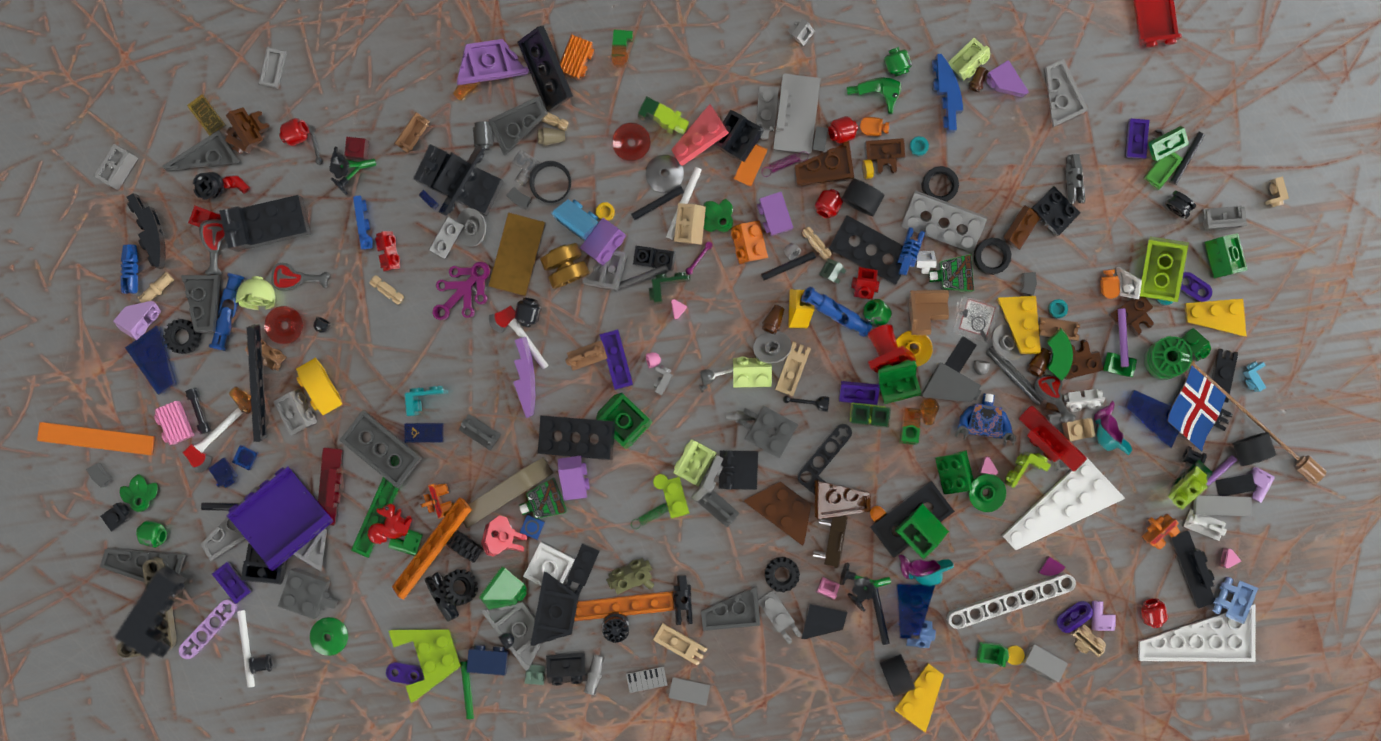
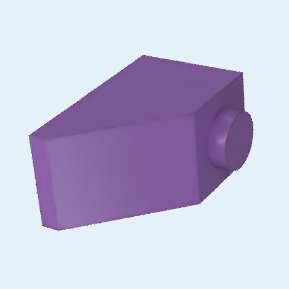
[986,60,1029,97]

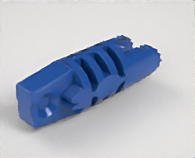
[898,227,925,276]
[121,244,139,294]

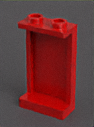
[1133,0,1182,48]

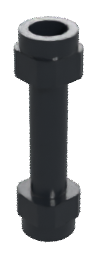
[185,388,211,435]

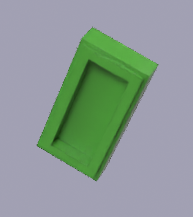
[1144,152,1183,190]

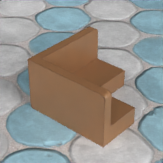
[908,290,949,335]

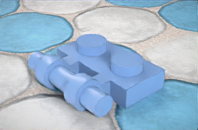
[1212,577,1258,624]

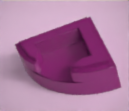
[1038,556,1065,576]

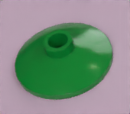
[968,474,1006,512]
[310,617,348,656]

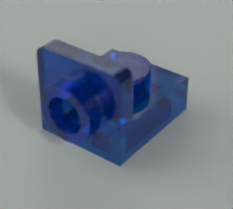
[208,457,238,489]

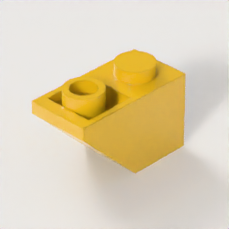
[788,289,814,328]

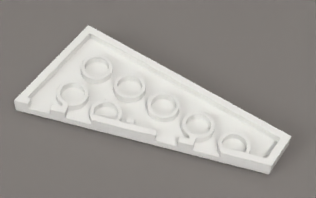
[1001,458,1125,550]
[1138,603,1255,662]

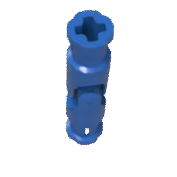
[209,273,245,351]
[802,287,872,337]

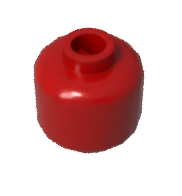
[828,116,858,144]
[279,118,309,146]
[815,189,843,219]
[1140,598,1168,628]

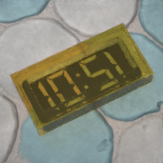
[187,94,226,136]

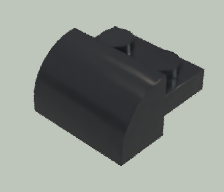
[713,110,765,162]
[241,543,286,585]

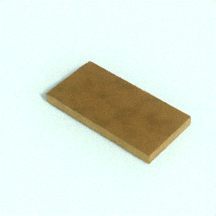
[489,212,545,296]

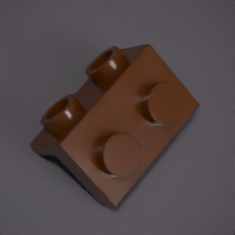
[1004,205,1040,250]

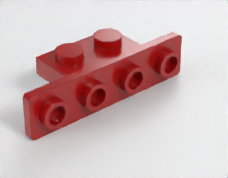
[1019,405,1087,472]

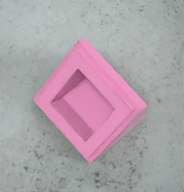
[671,299,688,320]
[978,456,998,475]
[1220,548,1241,568]
[816,577,840,600]

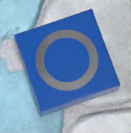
[520,514,545,540]

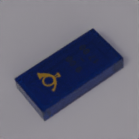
[404,423,444,443]

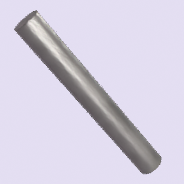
[614,265,669,292]

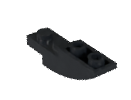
[127,193,166,269]

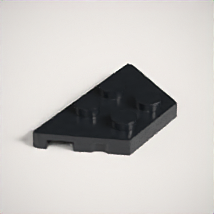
[530,571,579,646]

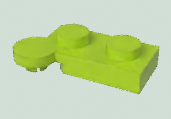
[653,474,690,519]

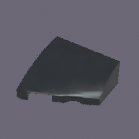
[801,603,848,639]

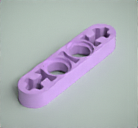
[179,599,238,659]

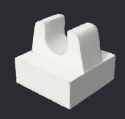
[916,251,936,274]

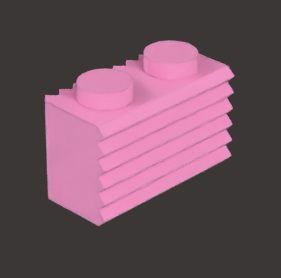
[154,401,195,445]

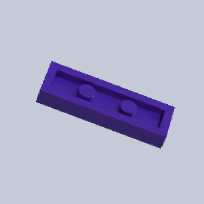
[600,329,633,390]

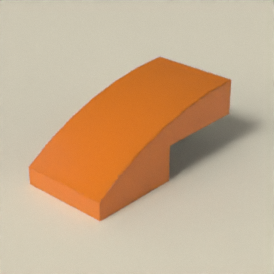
[734,144,768,186]

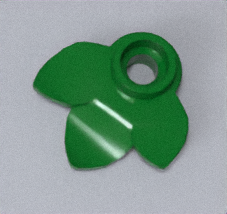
[703,199,734,232]
[120,474,158,512]

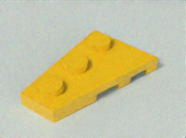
[1184,299,1247,337]

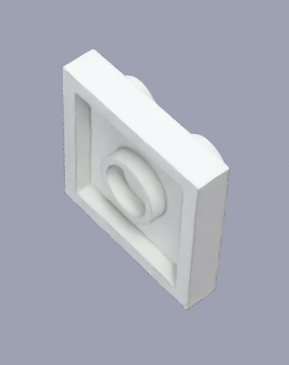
[523,542,575,585]

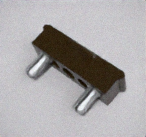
[813,515,848,569]

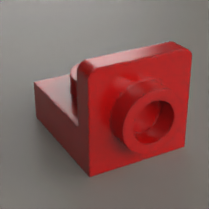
[188,205,221,227]

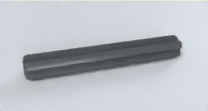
[986,346,1044,405]

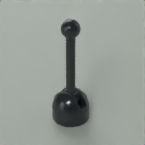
[783,396,830,412]

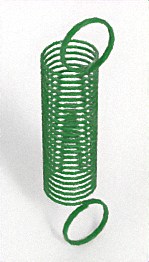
[631,503,668,529]

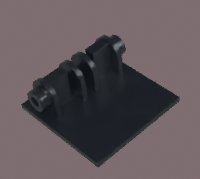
[1031,186,1080,236]
[719,450,758,490]

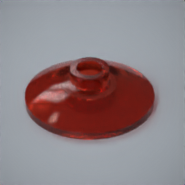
[612,123,651,161]
[264,306,303,344]

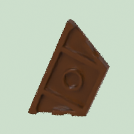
[743,481,811,546]

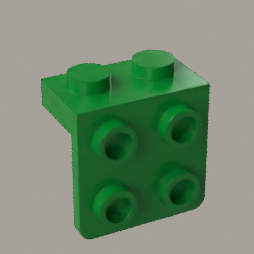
[878,360,921,404]

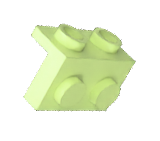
[948,38,991,81]
[733,357,772,388]
[673,439,717,486]

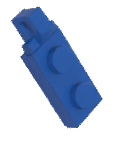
[353,195,373,250]

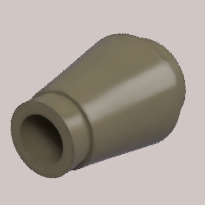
[537,127,565,146]

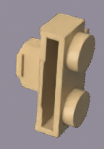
[1072,625,1106,658]

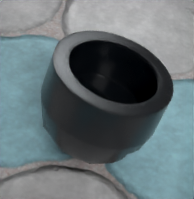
[313,317,330,333]
[498,633,514,650]

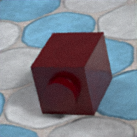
[344,137,369,160]

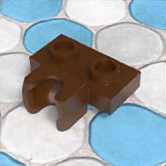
[226,107,270,148]
[865,138,905,175]
[1110,296,1154,336]
[1064,339,1103,380]

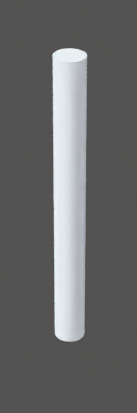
[666,167,702,240]
[237,610,255,687]

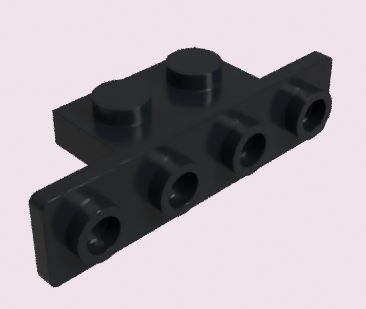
[432,145,485,216]
[1170,530,1215,608]

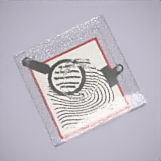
[952,296,1000,343]

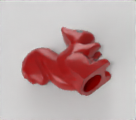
[368,503,412,544]

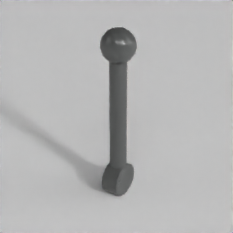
[308,125,323,165]

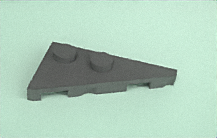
[162,130,240,171]

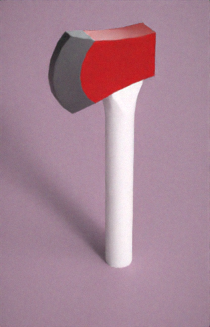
[489,305,549,370]
[182,407,244,473]

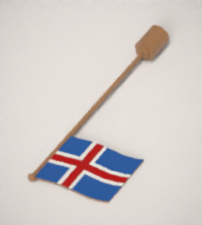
[1167,360,1327,485]

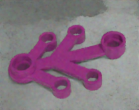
[432,262,490,320]

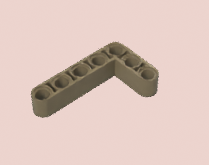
[463,457,553,528]
[117,557,177,658]

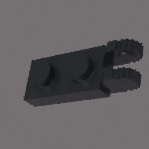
[566,543,600,596]

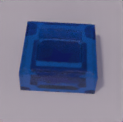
[419,190,439,210]
[232,445,258,470]

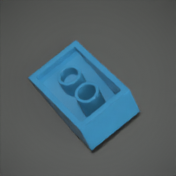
[551,199,599,241]

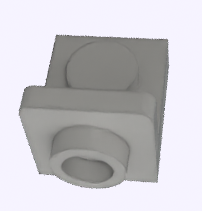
[654,365,673,395]

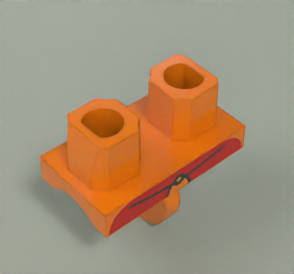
[420,483,453,519]
[1142,514,1180,550]

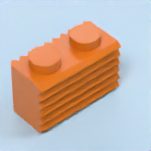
[559,34,595,81]

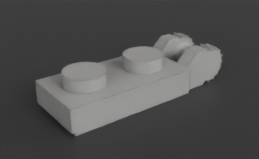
[758,590,802,644]

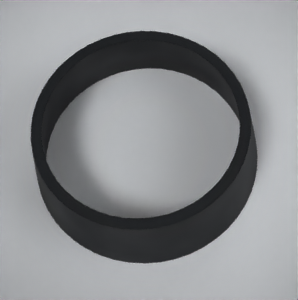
[529,161,571,203]

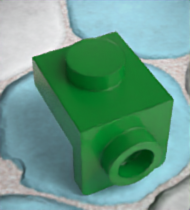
[1181,328,1211,362]
[1103,352,1137,377]
[977,642,1009,667]

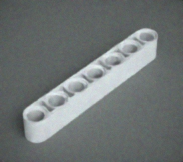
[946,573,1076,629]

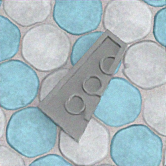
[200,487,258,561]

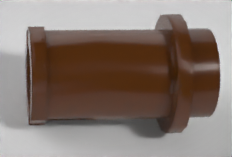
[969,66,989,92]

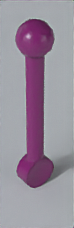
[685,242,713,275]

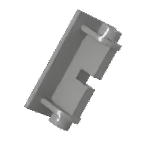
[429,216,464,259]

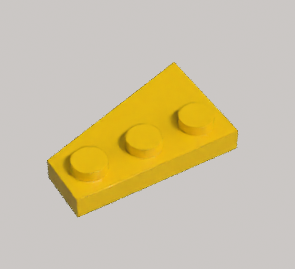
[997,296,1041,354]
[894,663,944,733]

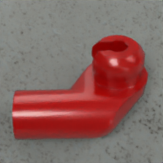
[222,175,250,194]

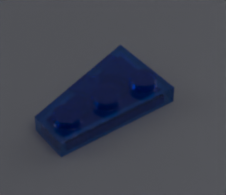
[125,326,176,395]
[1125,390,1179,448]
[896,584,935,639]

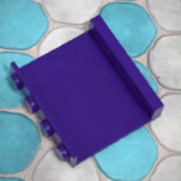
[226,467,334,571]

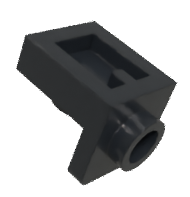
[100,502,132,532]

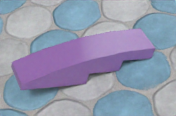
[514,337,536,418]

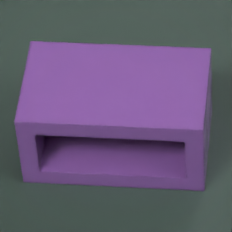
[757,191,793,237]
[580,218,626,266]
[558,456,590,501]

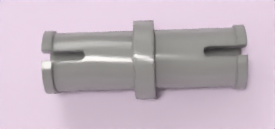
[584,654,605,695]

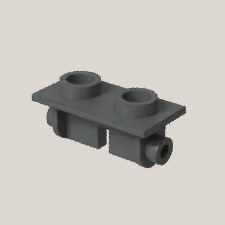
[459,414,501,451]
[698,490,739,527]

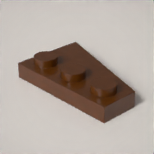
[795,141,854,186]

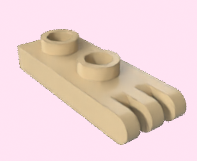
[775,342,811,396]
[653,623,707,665]

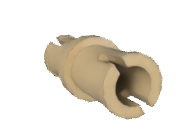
[137,271,174,303]

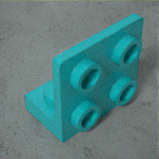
[405,386,448,416]

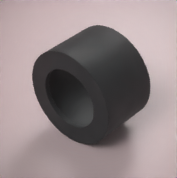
[842,178,885,216]
[1233,432,1277,466]
[880,654,915,697]

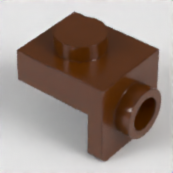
[225,126,253,154]

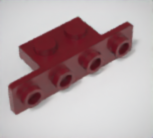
[318,448,343,526]

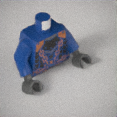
[955,393,1016,446]

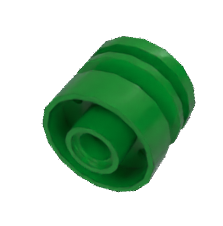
[1144,336,1192,380]

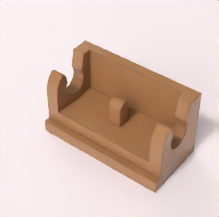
[1038,317,1080,341]

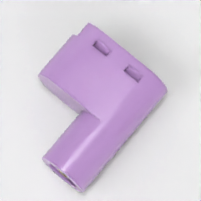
[1250,467,1275,503]
[1092,601,1116,631]

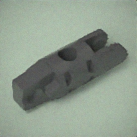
[1066,154,1085,203]

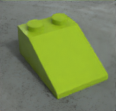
[1140,236,1189,302]

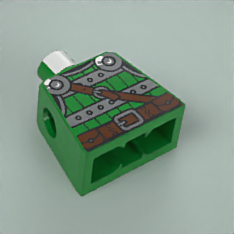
[929,254,974,292]
[519,477,567,519]

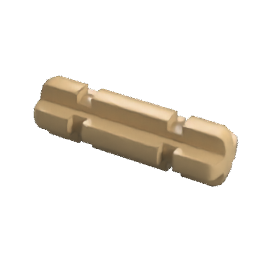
[541,113,569,130]
[801,226,832,260]
[369,275,404,305]

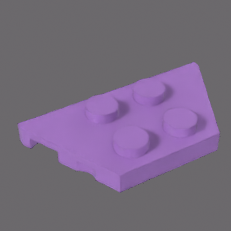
[457,39,529,85]

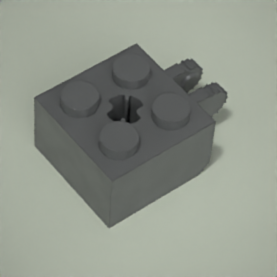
[738,406,798,458]

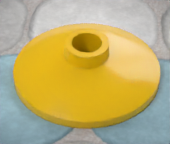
[896,330,933,367]

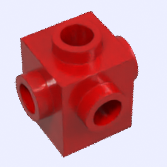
[851,267,880,300]

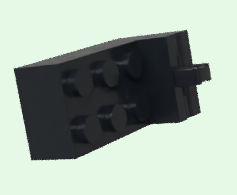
[413,144,503,216]
[219,195,311,251]
[114,566,186,659]

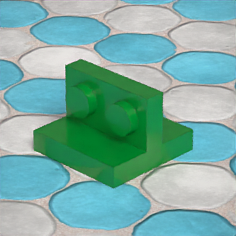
[1205,233,1248,279]

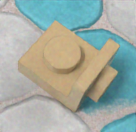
[1265,176,1289,207]
[1062,418,1095,441]

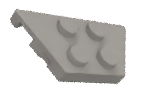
[293,529,327,572]
[482,602,542,671]

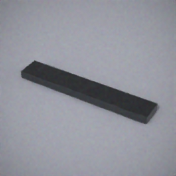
[246,324,267,442]

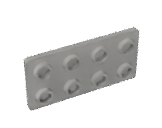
[773,74,821,154]

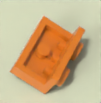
[731,220,768,264]

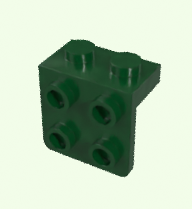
[649,272,691,304]

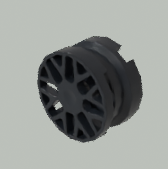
[193,172,224,200]
[1165,190,1196,219]
[602,612,629,643]

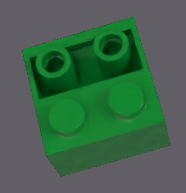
[895,503,949,560]

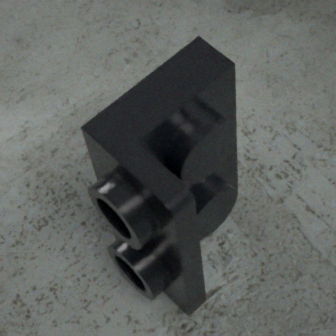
[546,653,587,686]

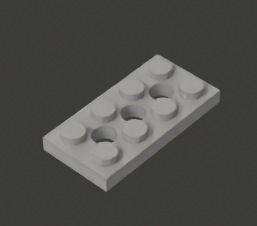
[901,190,987,253]

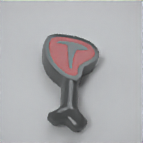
[199,219,225,276]
[271,263,330,291]
[1034,374,1076,423]

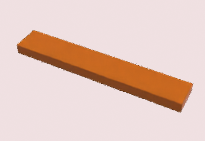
[37,422,155,455]
[392,497,472,600]
[574,591,675,621]

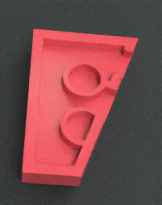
[671,104,729,166]

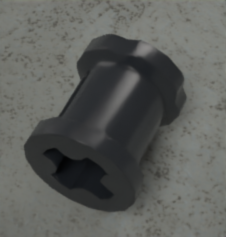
[1181,446,1207,464]
[249,654,273,674]

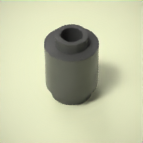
[473,121,493,150]

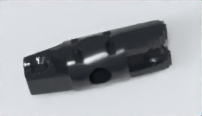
[425,572,459,622]
[674,575,693,625]

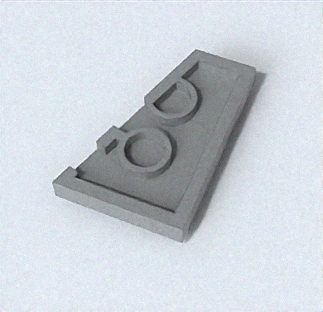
[1045,59,1088,127]

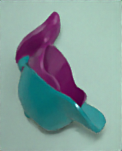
[1094,401,1132,455]
[898,554,954,586]

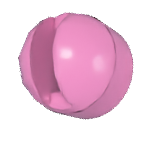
[646,352,661,368]

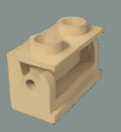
[674,203,706,245]

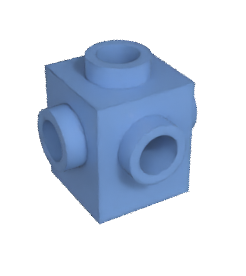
[906,619,936,648]

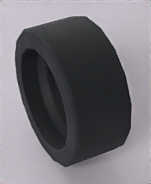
[921,166,959,202]
[973,238,1012,275]

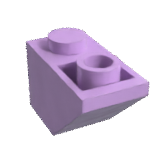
[113,301,161,340]

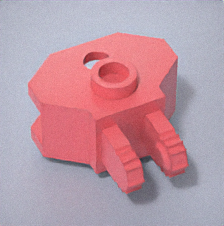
[481,515,527,557]

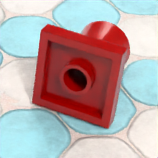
[868,324,916,374]

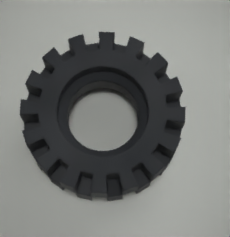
[163,319,201,354]
[447,531,484,563]
[765,557,800,593]
[440,569,478,606]

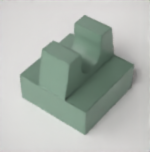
[819,258,846,284]
[524,664,546,685]

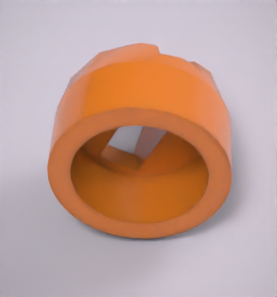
[870,506,887,522]

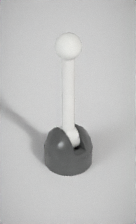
[700,368,733,385]

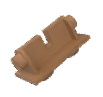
[394,112,430,153]
[245,340,287,371]
[565,340,608,371]

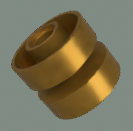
[540,243,590,289]

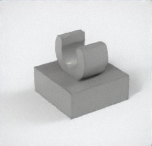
[789,19,815,46]

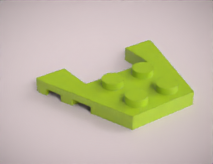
[389,630,461,703]

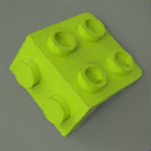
[1005,452,1051,488]

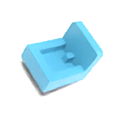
[1242,361,1266,392]

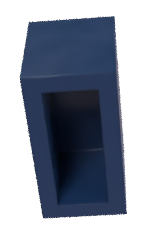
[467,644,509,676]

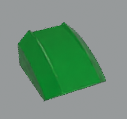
[596,393,653,449]

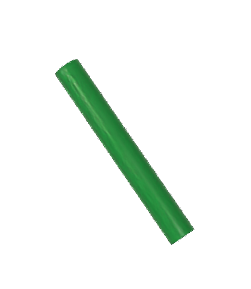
[460,661,474,719]

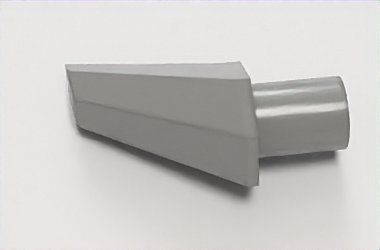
[726,410,755,423]

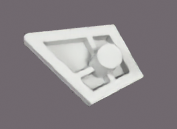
[1116,267,1142,299]

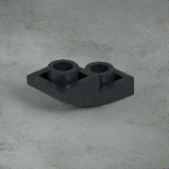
[633,246,676,271]

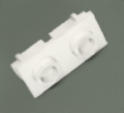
[1063,389,1105,412]
[1183,509,1227,541]

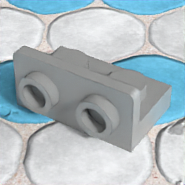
[273,389,317,436]

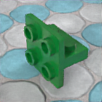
[935,450,974,495]

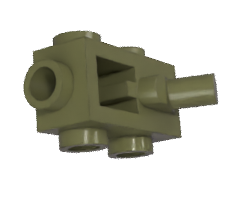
[606,558,654,595]

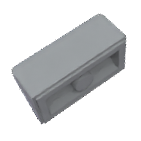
[669,677,710,706]

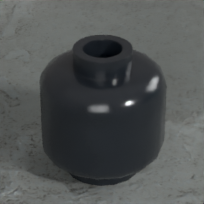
[515,297,541,327]

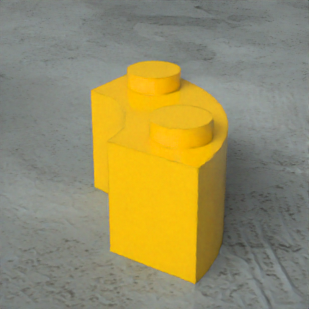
[296,357,343,415]

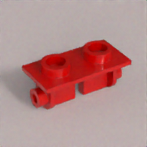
[375,231,400,272]

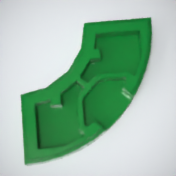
[1047,327,1073,381]

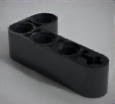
[797,424,852,495]

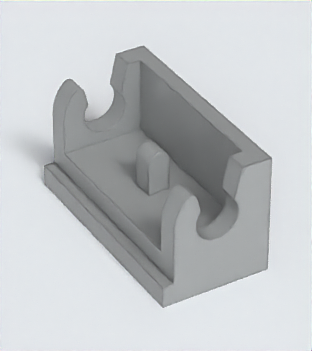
[94,144,138,190]
[1202,206,1247,230]
[1021,644,1068,683]

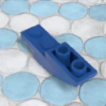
[932,54,963,133]

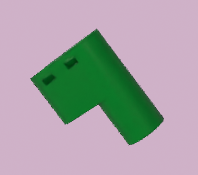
[388,530,423,556]

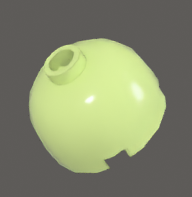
[236,276,275,310]

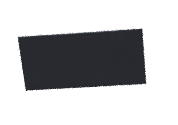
[945,336,977,373]
[1215,474,1256,496]

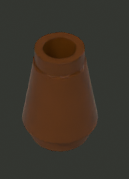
[762,305,785,335]
[1027,348,1052,377]

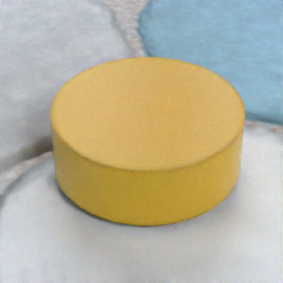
[862,160,874,179]
[595,202,615,221]
[1007,645,1025,665]

